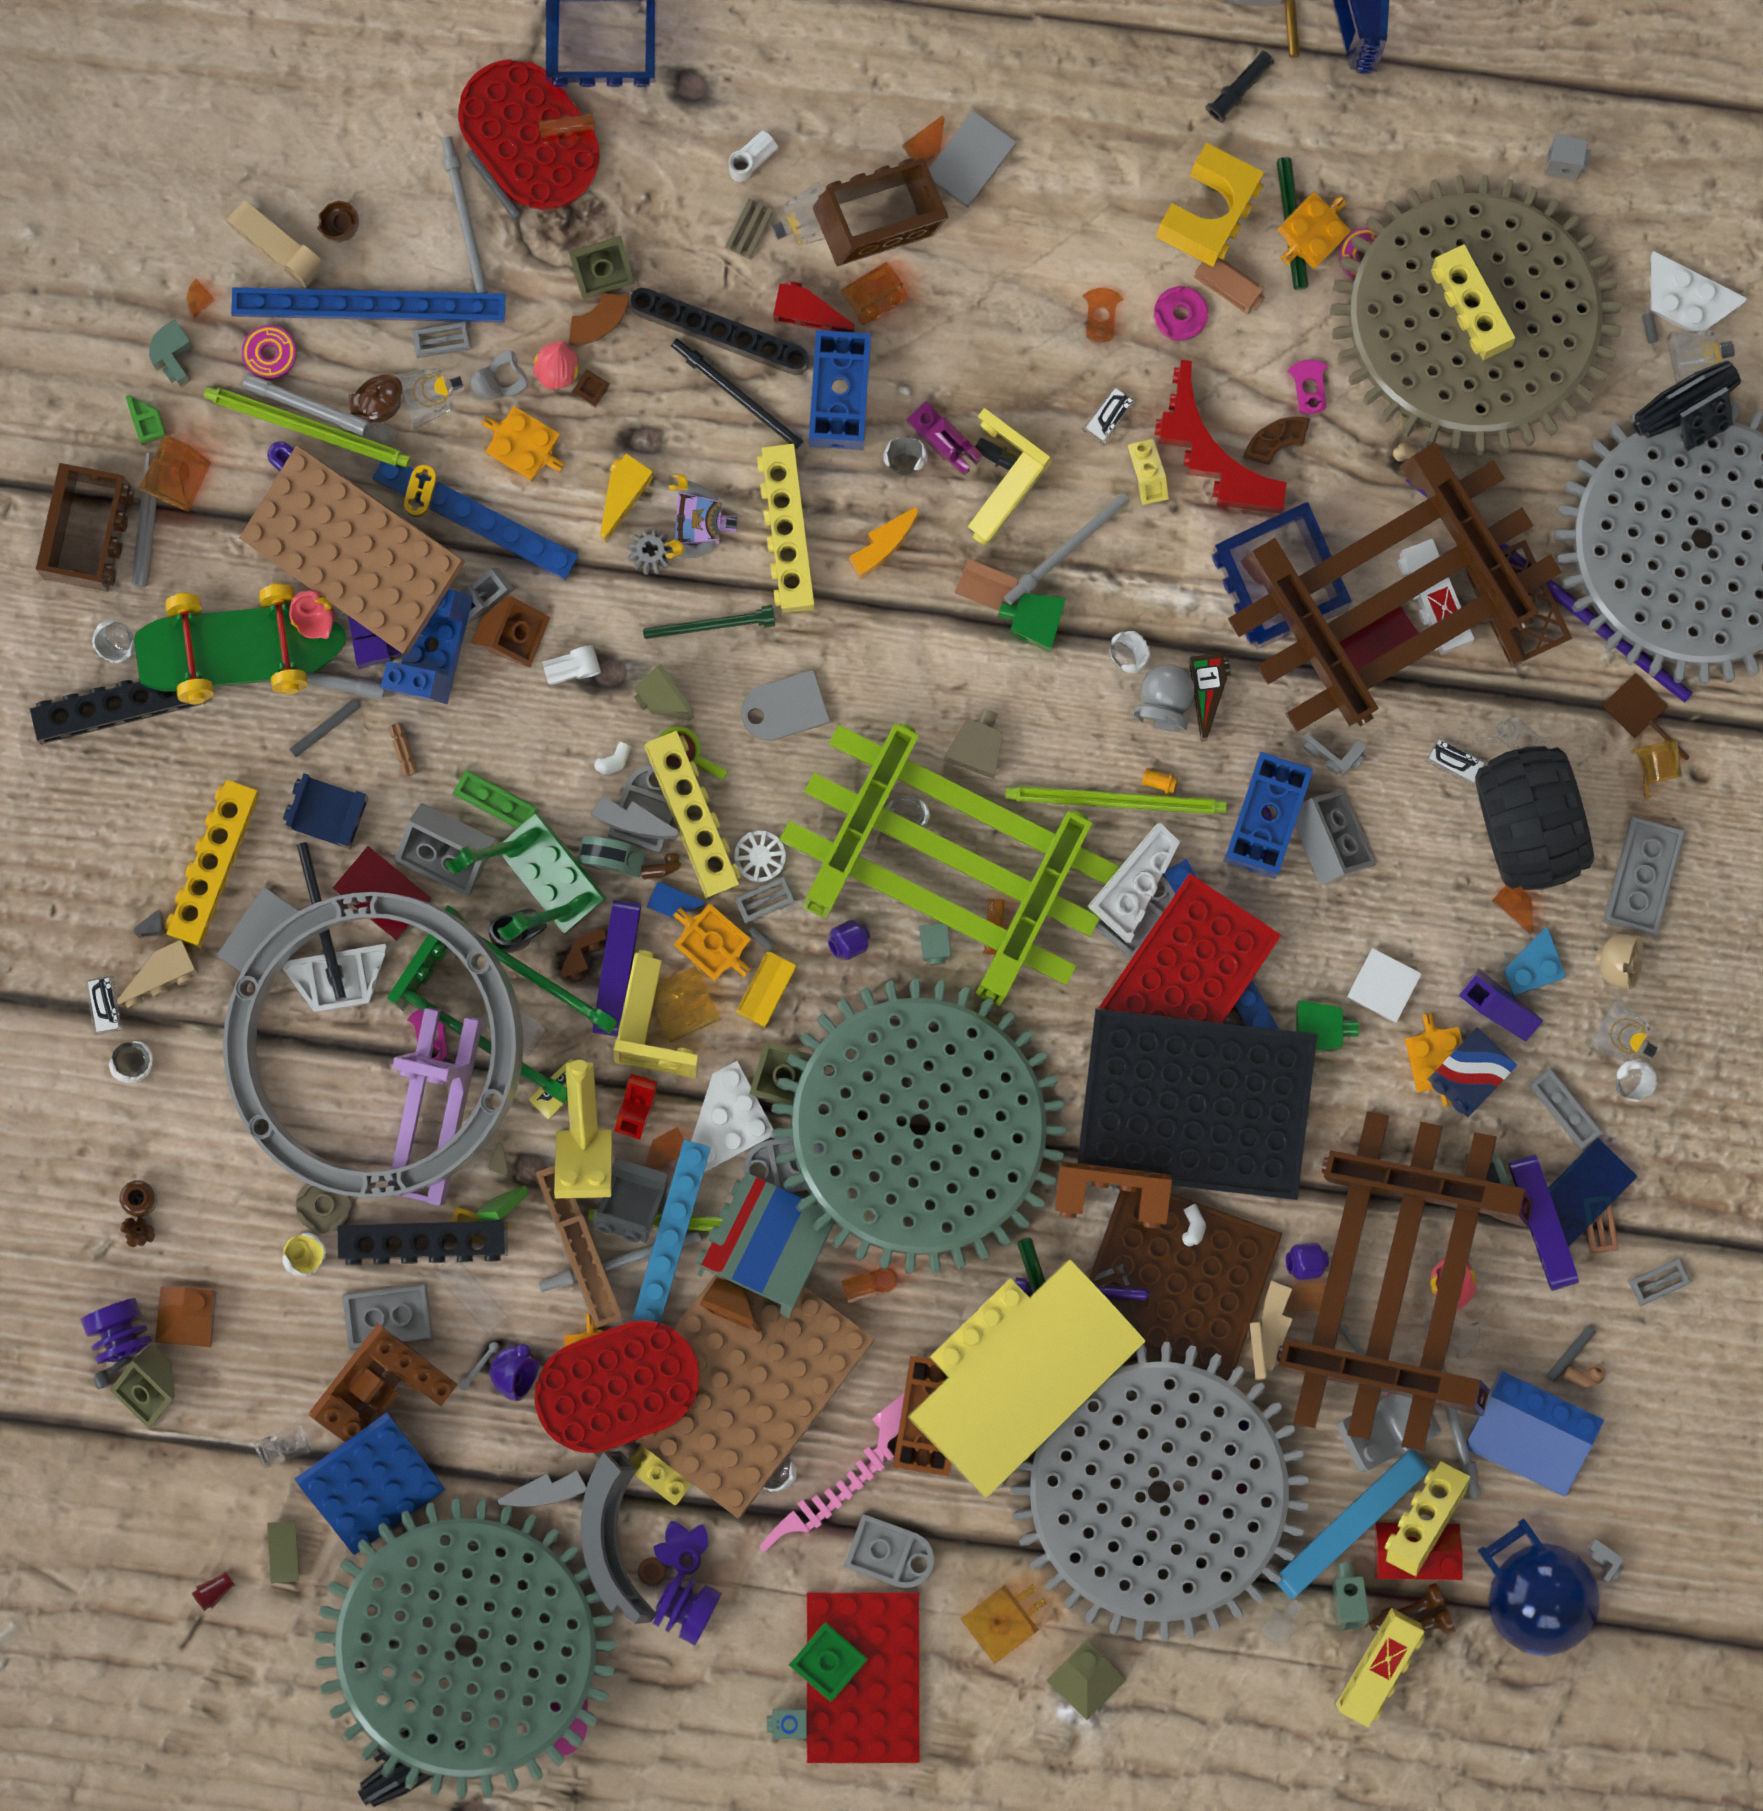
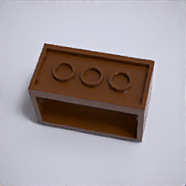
[812,158,949,267]
[36,463,134,592]

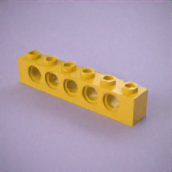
[165,779,260,948]

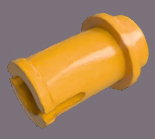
[1142,768,1178,795]

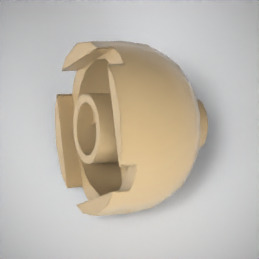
[1596,934,1644,990]

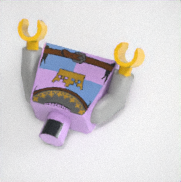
[665,474,738,559]

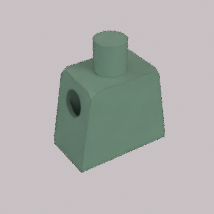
[1333,1563,1369,1631]

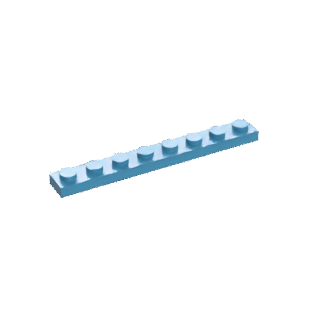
[632,1139,711,1323]

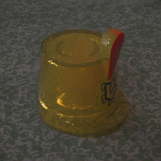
[1630,739,1682,799]

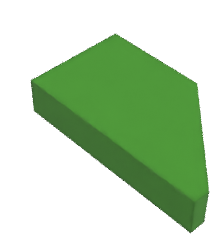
[125,395,167,445]
[476,1185,529,1221]

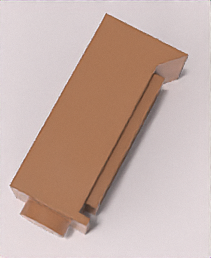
[1194,258,1265,314]

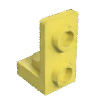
[1128,439,1169,505]
[629,1445,692,1505]

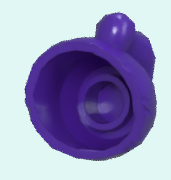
[489,1344,539,1402]

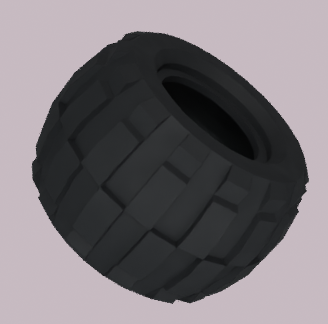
[1475,746,1594,890]

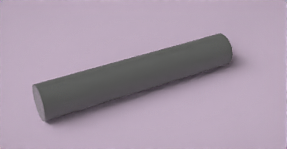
[1546,1325,1596,1382]

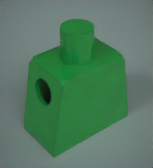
[998,593,1066,652]
[1296,1000,1359,1053]

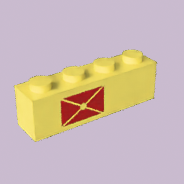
[1336,1608,1425,1728]

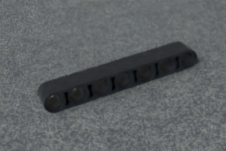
[630,287,808,376]

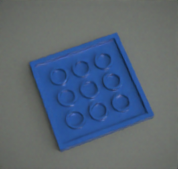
[294,1413,446,1555]

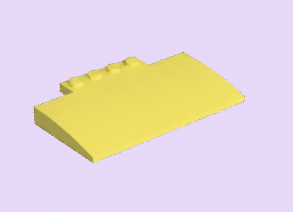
[908,1260,1145,1499]

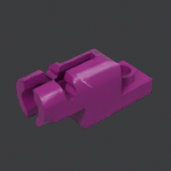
[906,401,983,475]

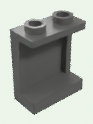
[593,1157,668,1243]

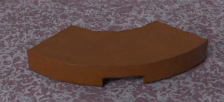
[1243,417,1310,465]

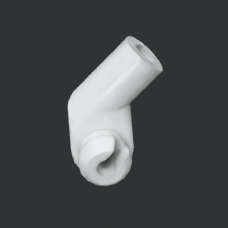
[594,742,632,775]
[1182,1204,1206,1246]

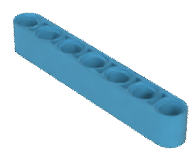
[1275,1449,1432,1600]

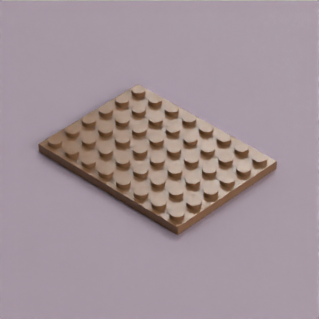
[636,1274,875,1519]

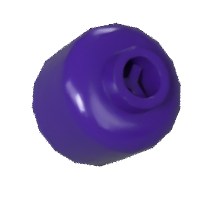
[827,920,870,960]
[1285,1242,1329,1280]

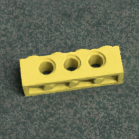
[1431,244,1515,361]
[1385,1461,1471,1577]

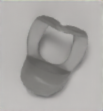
[471,350,529,400]

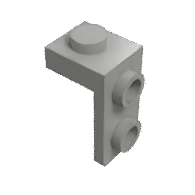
[1301,733,1367,776]

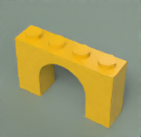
[1155,142,1264,267]

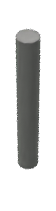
[466,150,522,220]
[289,698,361,757]

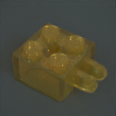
[960,1584,1047,1664]

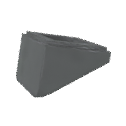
[134,910,165,938]

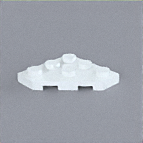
[692,1061,773,1173]

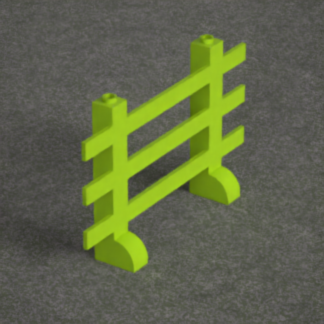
[779,723,1120,1007]

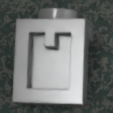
[1587,1539,1624,1582]

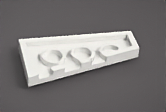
[1088,823,1180,943]

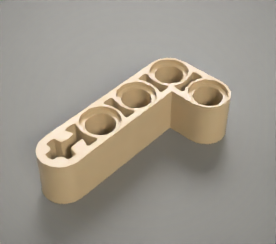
[226,200,324,288]

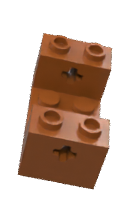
[1055,1161,1172,1228]
[893,1355,951,1477]

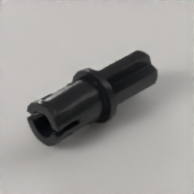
[975,438,1019,471]

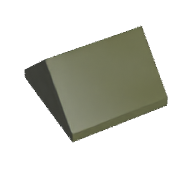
[569,236,635,299]
[749,1041,812,1105]

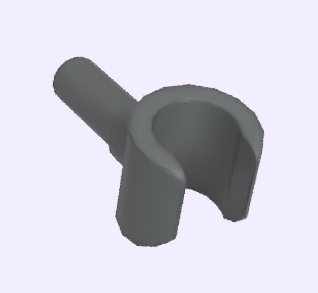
[94,1359,128,1389]

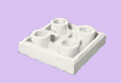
[1346,948,1422,1023]

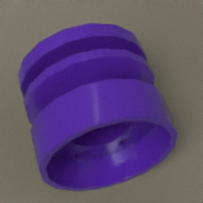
[80,1298,153,1364]
[652,1571,722,1646]

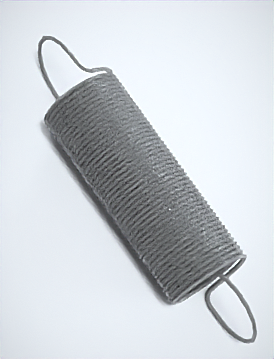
[1642,306,1659,349]
[743,923,780,955]

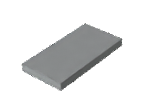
[1603,816,1685,937]

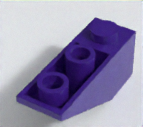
[1459,968,1544,1042]

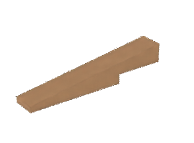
[535,1165,622,1329]

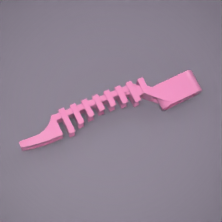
[760,1393,904,1552]

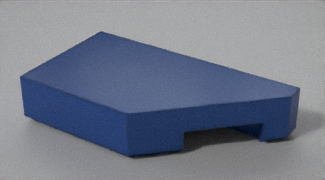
[647,882,705,919]

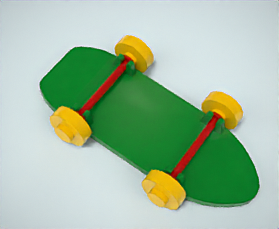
[134,583,346,704]

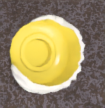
[283,1232,326,1276]

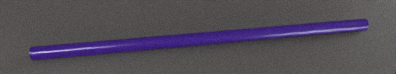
[1405,479,1693,703]

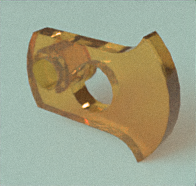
[1082,288,1123,342]

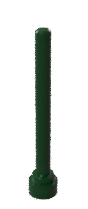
[643,605,776,639]

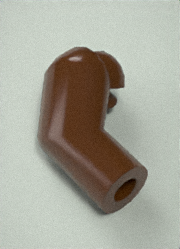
[641,853,681,879]

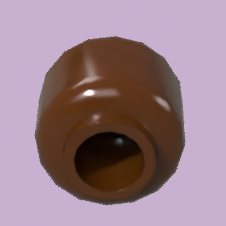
[119,1180,158,1217]

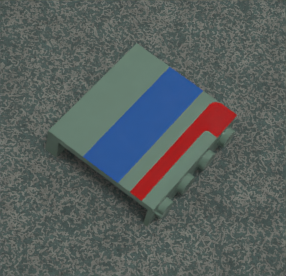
[696,1172,834,1318]

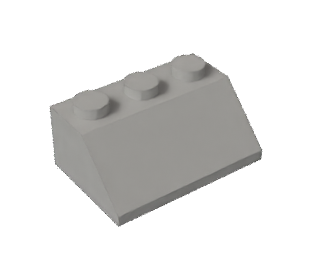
[1295,789,1377,886]
[395,803,495,897]

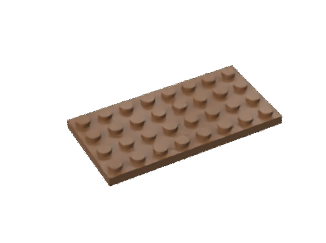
[239,445,466,655]

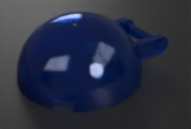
[1477,1518,1600,1656]

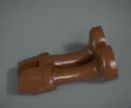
[1369,1583,1456,1634]

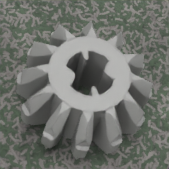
[628,528,673,575]

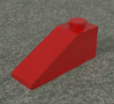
[773,281,855,333]

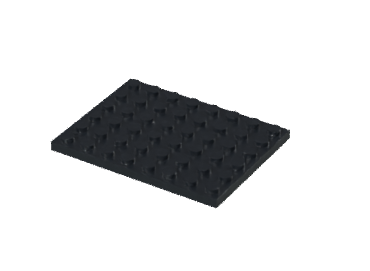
[1077,1008,1318,1200]

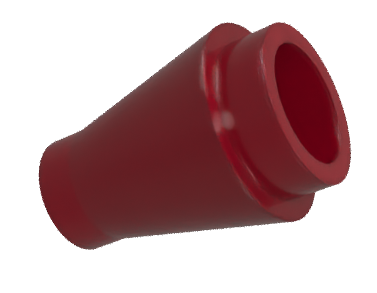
[191,1572,235,1611]

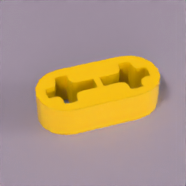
[404,465,437,518]

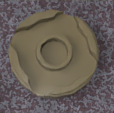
[296,1183,352,1234]

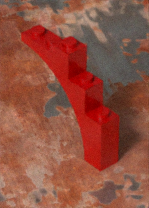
[1154,360,1287,514]

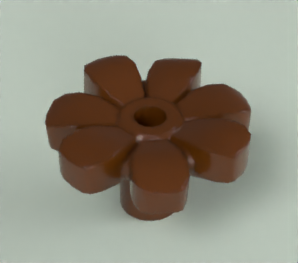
[120,1217,155,1247]

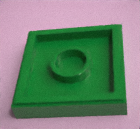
[789,1622,868,1702]

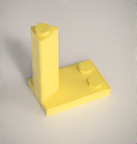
[967,408,1053,547]
[614,950,698,1079]
[554,1060,612,1198]

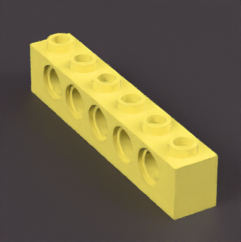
[757,444,814,614]
[644,731,741,899]

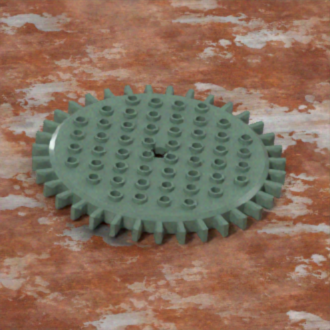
[771,978,1066,1274]
[315,1499,616,1800]

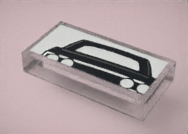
[1082,385,1136,446]
[1425,736,1487,787]
[85,975,123,1035]

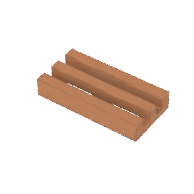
[1582,1195,1619,1254]

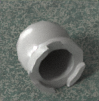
[1133,664,1194,732]

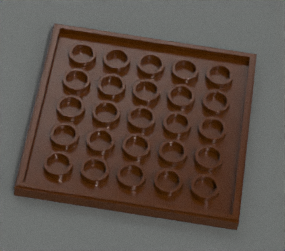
[1089,1187,1283,1381]

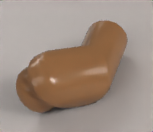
[1562,1365,1606,1389]

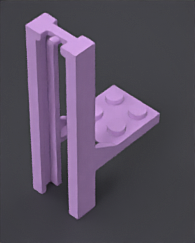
[388,1007,483,1206]

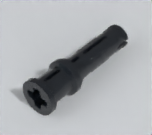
[1205,50,1275,123]

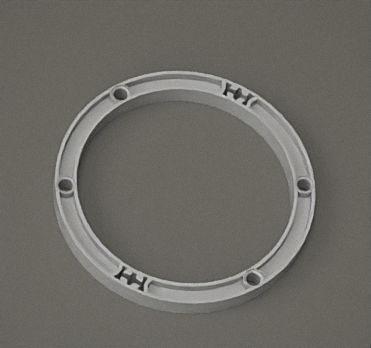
[223,892,524,1197]

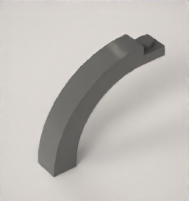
[581,1451,656,1624]

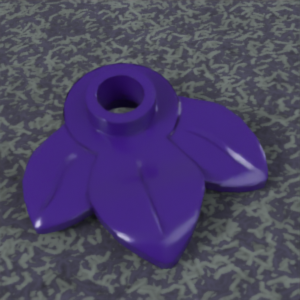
[653,1521,708,1575]

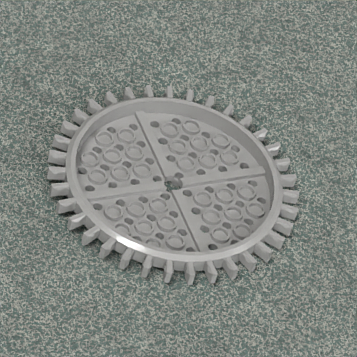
[1554,402,1763,685]
[1010,1342,1308,1642]

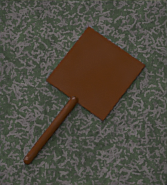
[1602,674,1689,760]

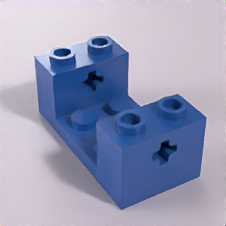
[809,330,871,450]
[381,589,473,705]
[1223,752,1313,879]

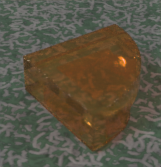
[187,279,215,318]

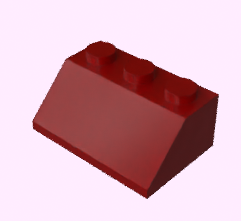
[1375,1522,1463,1580]

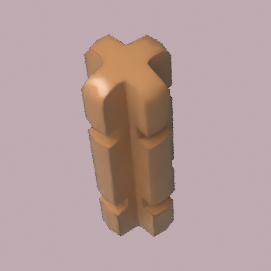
[389,723,418,776]

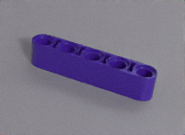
[592,900,641,1037]
[1508,1154,1579,1291]

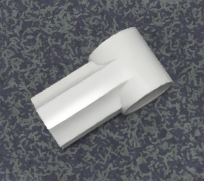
[728,130,779,182]
[542,645,601,686]

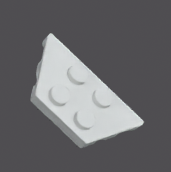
[1650,251,1747,337]
[282,944,387,1013]

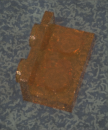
[841,261,908,326]

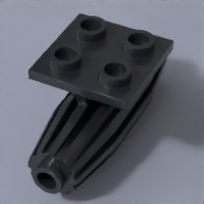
[1633,360,1741,452]
[358,1729,465,1807]

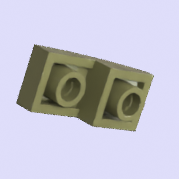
[267,1521,299,1583]

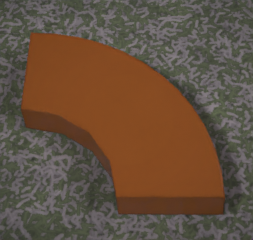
[569,293,630,345]

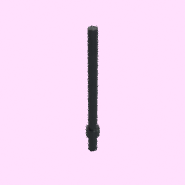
[670,338,803,450]
[297,842,347,1001]

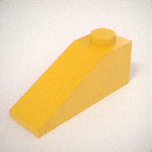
[600,453,654,543]

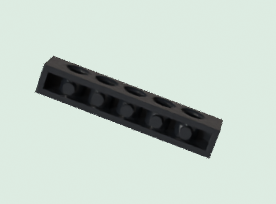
[30,680,202,745]
[337,1221,508,1265]

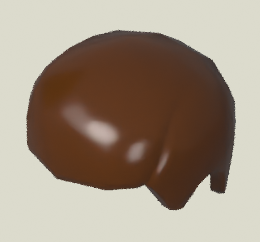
[317,200,359,242]

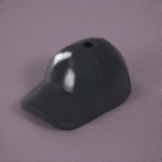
[488,908,547,953]

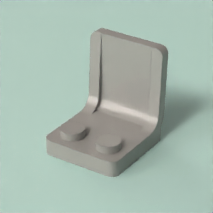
[1337,1394,1441,1472]

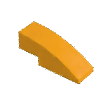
[849,507,918,580]

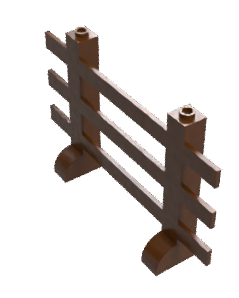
[1228,442,1562,732]
[1277,1111,1534,1452]

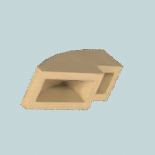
[1262,1281,1293,1372]

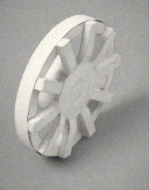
[734,830,786,882]

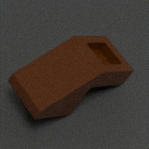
[560,928,607,983]

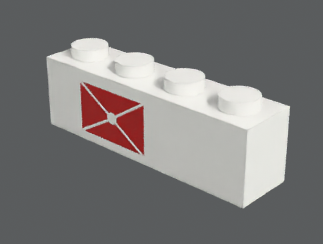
[1397,538,1474,656]

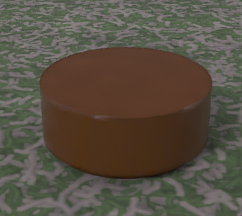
[638,1557,666,1586]

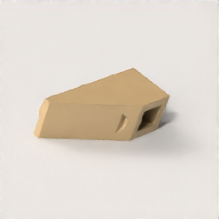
[117,940,198,1009]

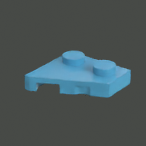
[1504,927,1566,996]

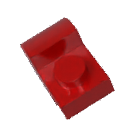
[614,1074,657,1140]

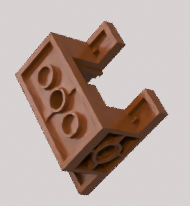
[309,1323,458,1442]

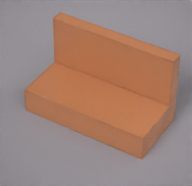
[955,558,1019,611]

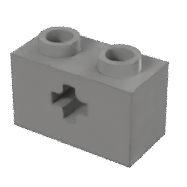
[1544,134,1591,180]

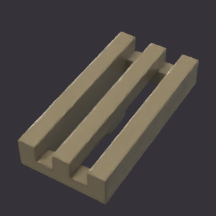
[725,198,774,259]

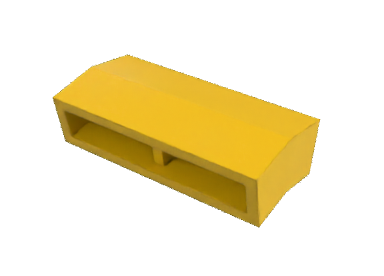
[735,952,797,1028]

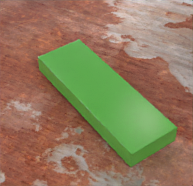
[453,770,539,829]

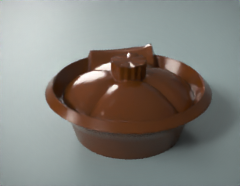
[349,374,402,423]

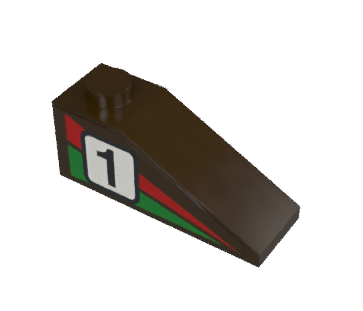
[1188,652,1231,742]

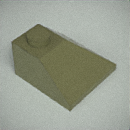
[634,664,694,721]
[110,1344,175,1429]
[1046,1640,1126,1720]

